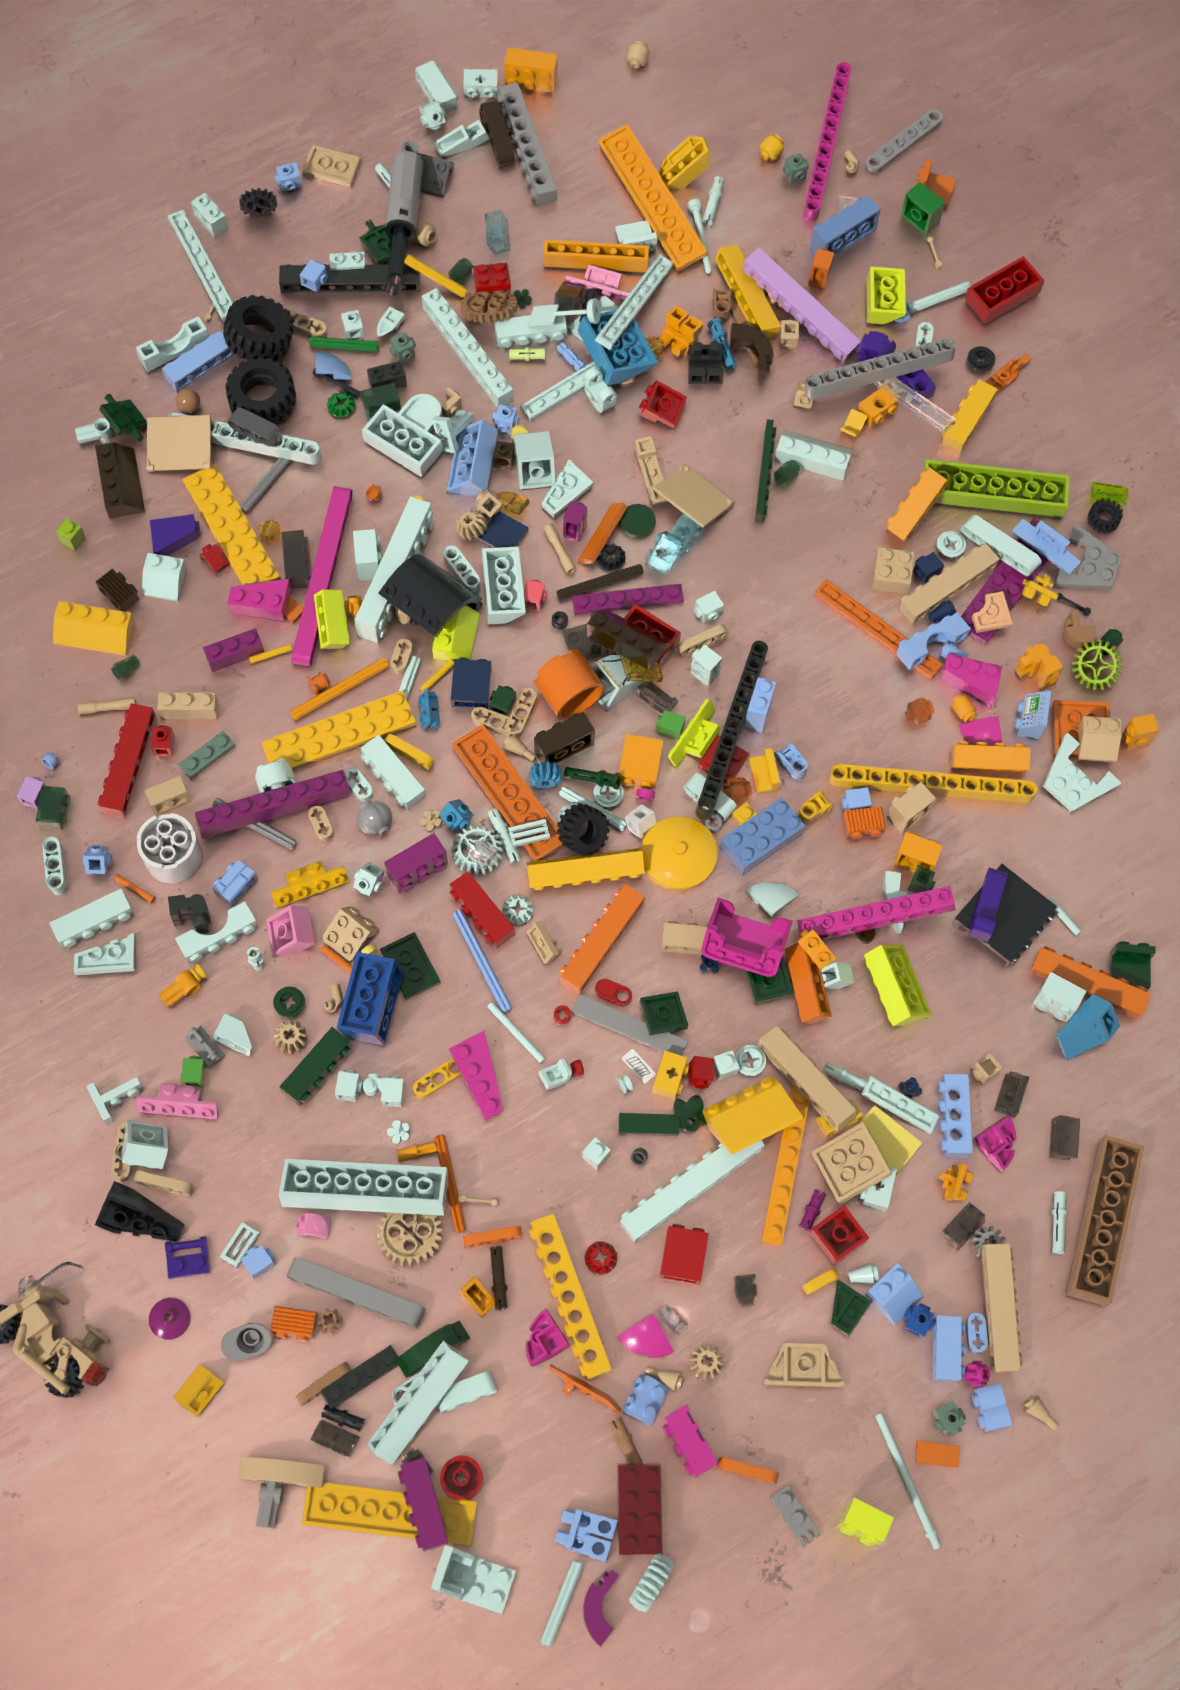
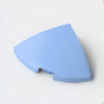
[315,351,351,379]

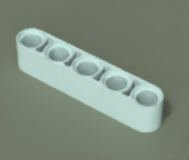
[960,515,1041,576]

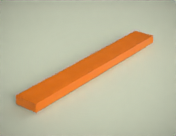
[814,579,943,680]

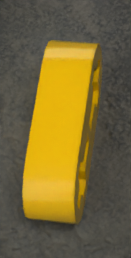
[802,1268,840,1296]

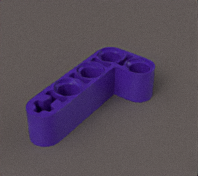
[968,867,1008,942]

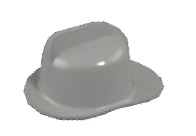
[221,1323,271,1361]

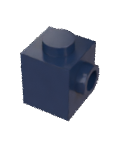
[913,551,944,584]

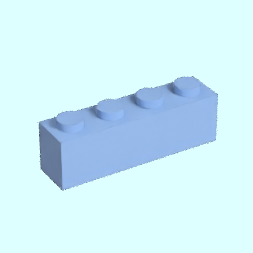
[162,331,235,392]

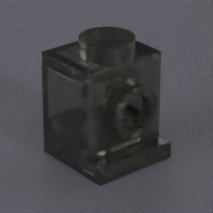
[733,1274,757,1307]

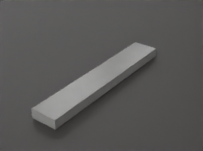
[572,994,688,1056]

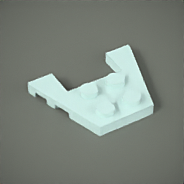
[1043,732,1121,812]

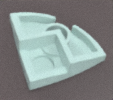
[745,882,799,917]

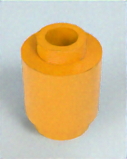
[951,694,978,723]

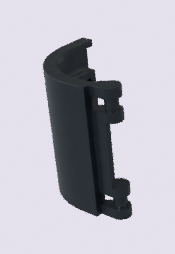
[378,554,483,637]

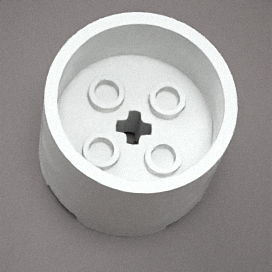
[137,813,202,884]

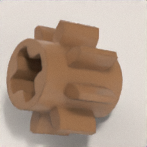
[316,1308,343,1334]

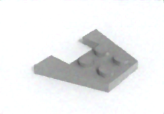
[1053,524,1122,590]

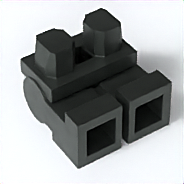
[688,342,724,384]
[168,894,212,934]

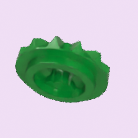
[327,391,356,417]

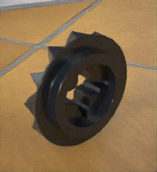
[967,346,995,372]
[597,543,626,571]

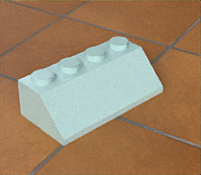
[774,430,853,481]
[481,547,526,624]

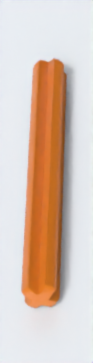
[435,1134,466,1233]

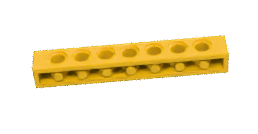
[528,1213,612,1381]

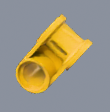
[798,790,835,825]

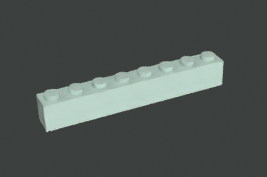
[620,1140,765,1244]

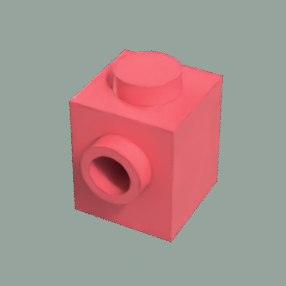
[524,580,548,611]

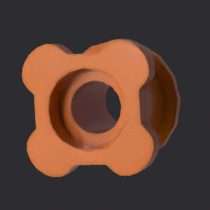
[307,672,331,696]

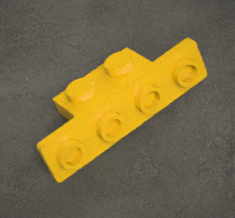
[271,861,349,908]

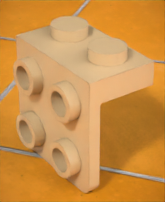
[322,906,379,961]

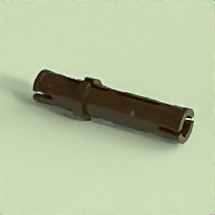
[490,1246,508,1310]

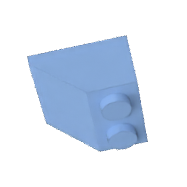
[866,1263,924,1325]

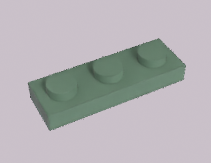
[178,731,236,780]

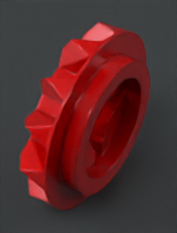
[585,1241,617,1274]

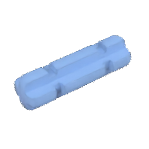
[557,342,585,371]

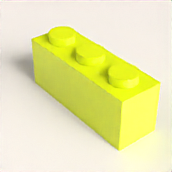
[314,589,350,649]

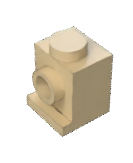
[779,320,799,349]

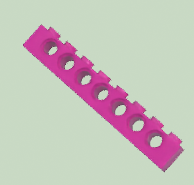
[797,886,956,940]

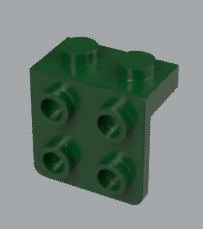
[1111,941,1156,990]

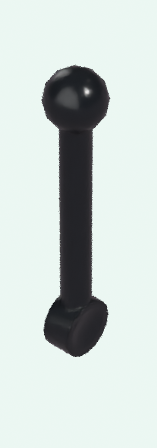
[1057,593,1091,616]

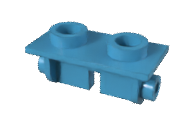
[418,688,440,730]

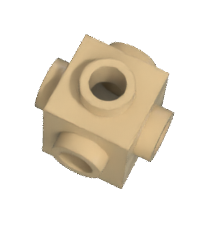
[475,489,502,518]

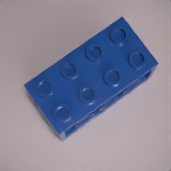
[337,952,404,1047]

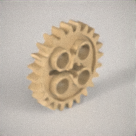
[376,1212,443,1267]

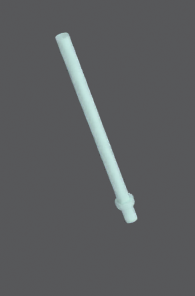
[875,1413,942,1550]

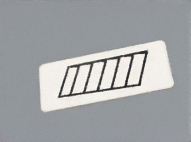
[622,1049,656,1084]

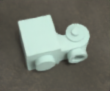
[363,1074,404,1107]

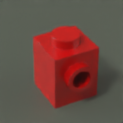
[151,725,174,755]
[688,1056,714,1089]

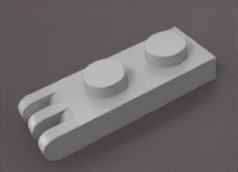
[770,1485,820,1547]

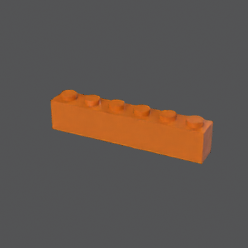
[559,884,645,994]
[1030,946,1152,1018]

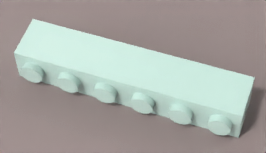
[367,1341,469,1465]

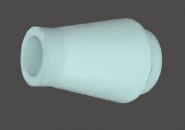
[849,1263,879,1284]

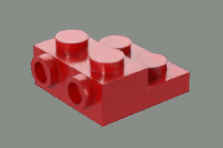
[639,380,687,428]

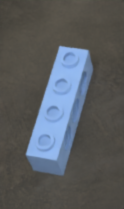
[938,1074,972,1157]

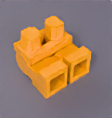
[659,305,704,357]
[1015,644,1063,691]

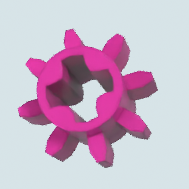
[964,1361,990,1387]

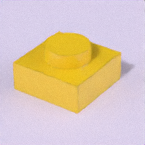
[732,802,757,825]

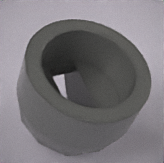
[631,1148,648,1166]

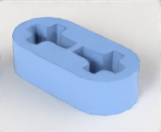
[966,1313,988,1354]

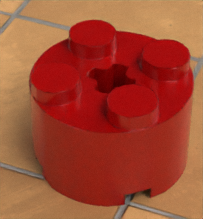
[440,1455,483,1501]

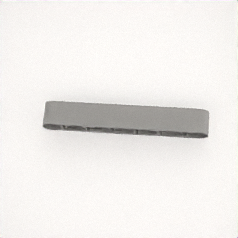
[286,1257,425,1328]

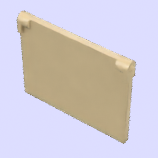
[147,415,212,472]
[653,464,735,528]

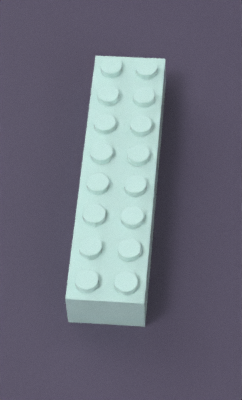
[354,496,434,643]
[279,1159,449,1216]

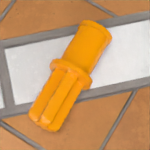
[396,1141,437,1162]

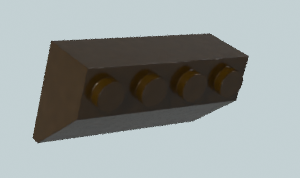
[95,442,145,519]
[587,610,670,671]

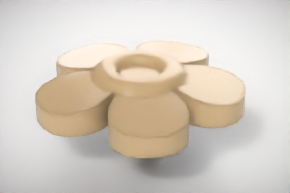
[420,810,442,831]

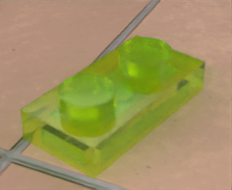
[1090,482,1128,504]

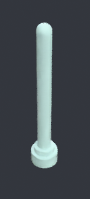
[688,199,712,274]

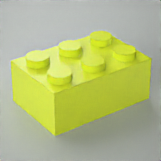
[836,1498,894,1547]

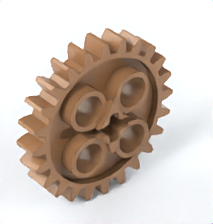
[460,290,518,324]

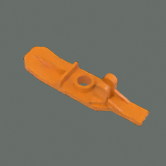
[985,353,1032,395]
[548,1364,622,1414]

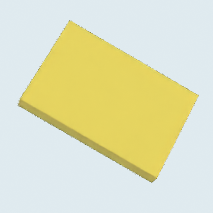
[860,1105,922,1174]

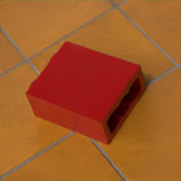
[659,1224,709,1285]

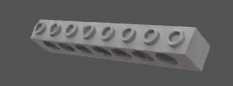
[496,82,557,205]

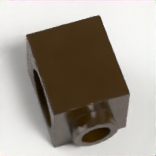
[493,441,515,470]

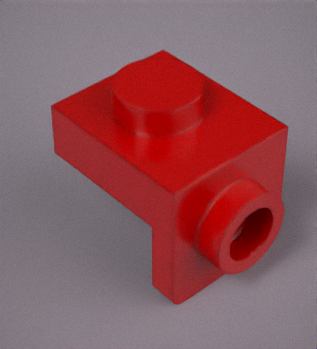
[199,543,229,573]

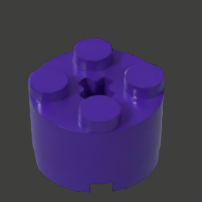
[856,331,896,362]

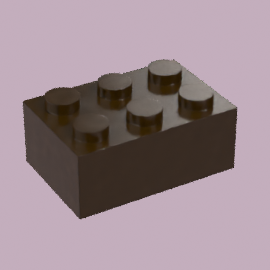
[534,712,595,764]

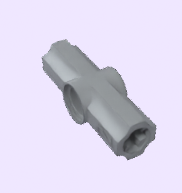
[256,1481,284,1528]

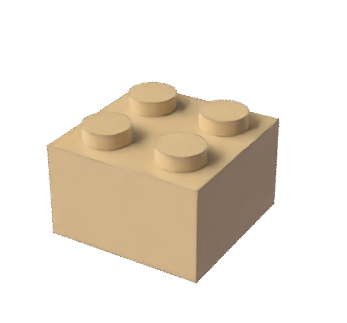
[871,547,914,594]
[887,782,936,834]

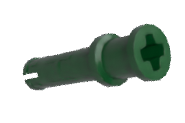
[564,766,622,790]

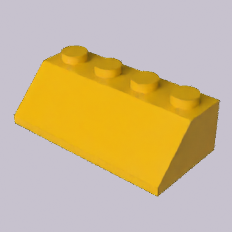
[53,601,135,655]

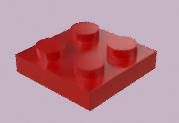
[473,263,511,293]
[698,735,750,785]

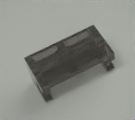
[636,677,678,715]
[994,1071,1029,1118]
[1049,1115,1080,1160]
[943,1202,985,1251]
[310,1420,360,1459]

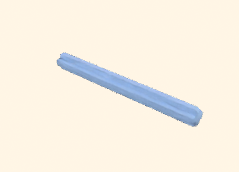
[453,909,512,1013]

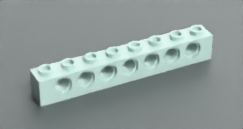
[422,288,513,408]

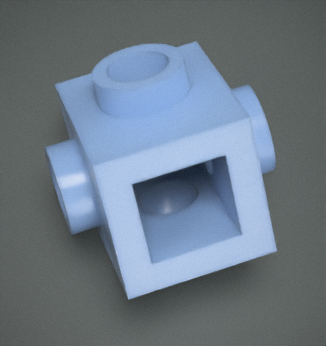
[275,162,302,192]
[492,404,519,434]
[83,844,112,874]

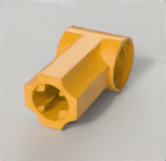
[158,970,201,1008]

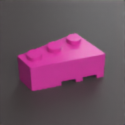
[941,653,1003,708]
[662,1405,718,1478]

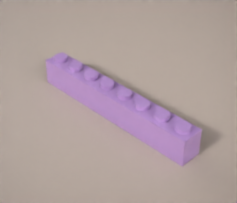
[742,247,861,362]

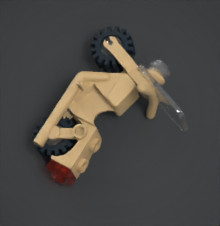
[0,1261,110,1398]

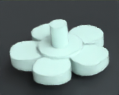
[387,1120,410,1144]

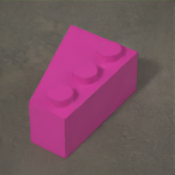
[227,579,292,621]

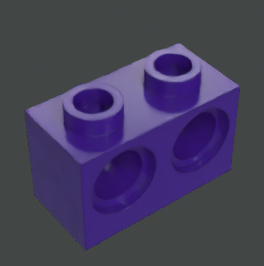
[896,369,936,405]

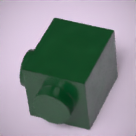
[490,685,516,716]

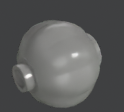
[357,800,392,836]

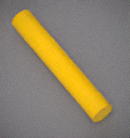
[249,644,293,664]
[419,659,454,693]

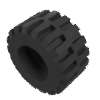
[557,803,610,855]

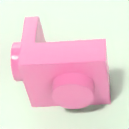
[296,1213,330,1238]

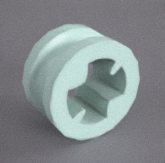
[617,1074,634,1094]

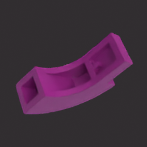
[583,1570,619,1647]

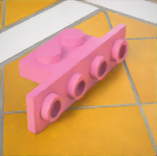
[565,265,630,301]
[136,1083,218,1119]

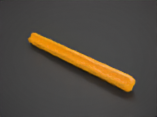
[290,657,389,720]

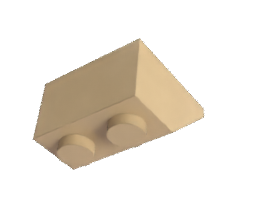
[1078,716,1121,762]

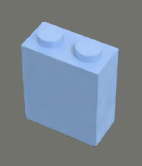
[744,677,776,733]

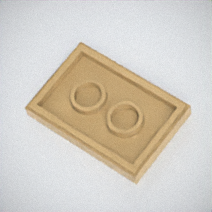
[302,145,362,187]

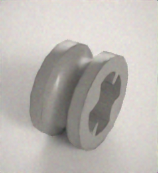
[704,814,722,833]

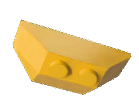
[658,136,711,192]

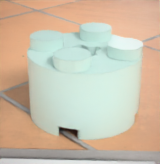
[255,759,297,793]

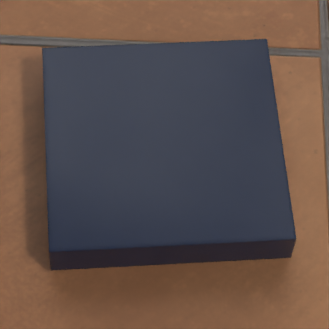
[478,511,529,548]

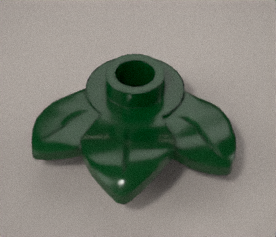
[674,1095,707,1132]

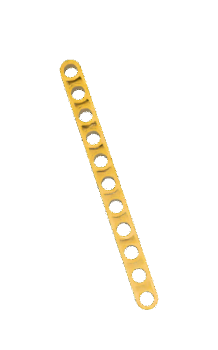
[829,764,1038,804]

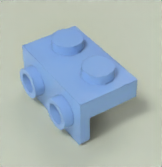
[623,1374,669,1426]

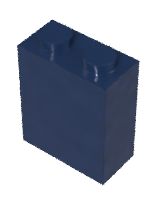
[450,658,492,709]

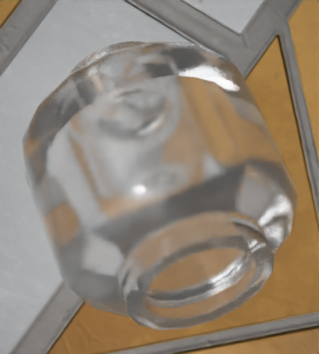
[469,840,498,868]
[658,1304,688,1335]

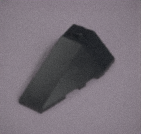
[95,1181,185,1242]

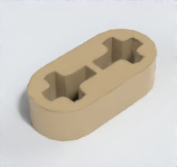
[390,639,413,674]
[308,806,333,841]

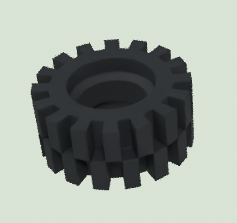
[1087,498,1123,534]

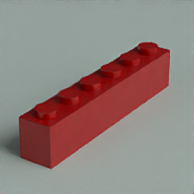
[98,703,156,818]

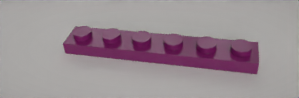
[572,584,684,615]

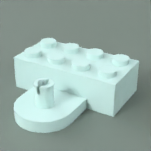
[362,394,443,477]

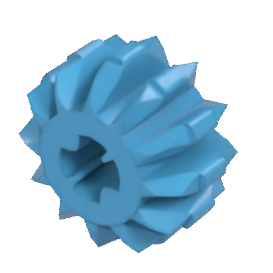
[530,762,562,789]

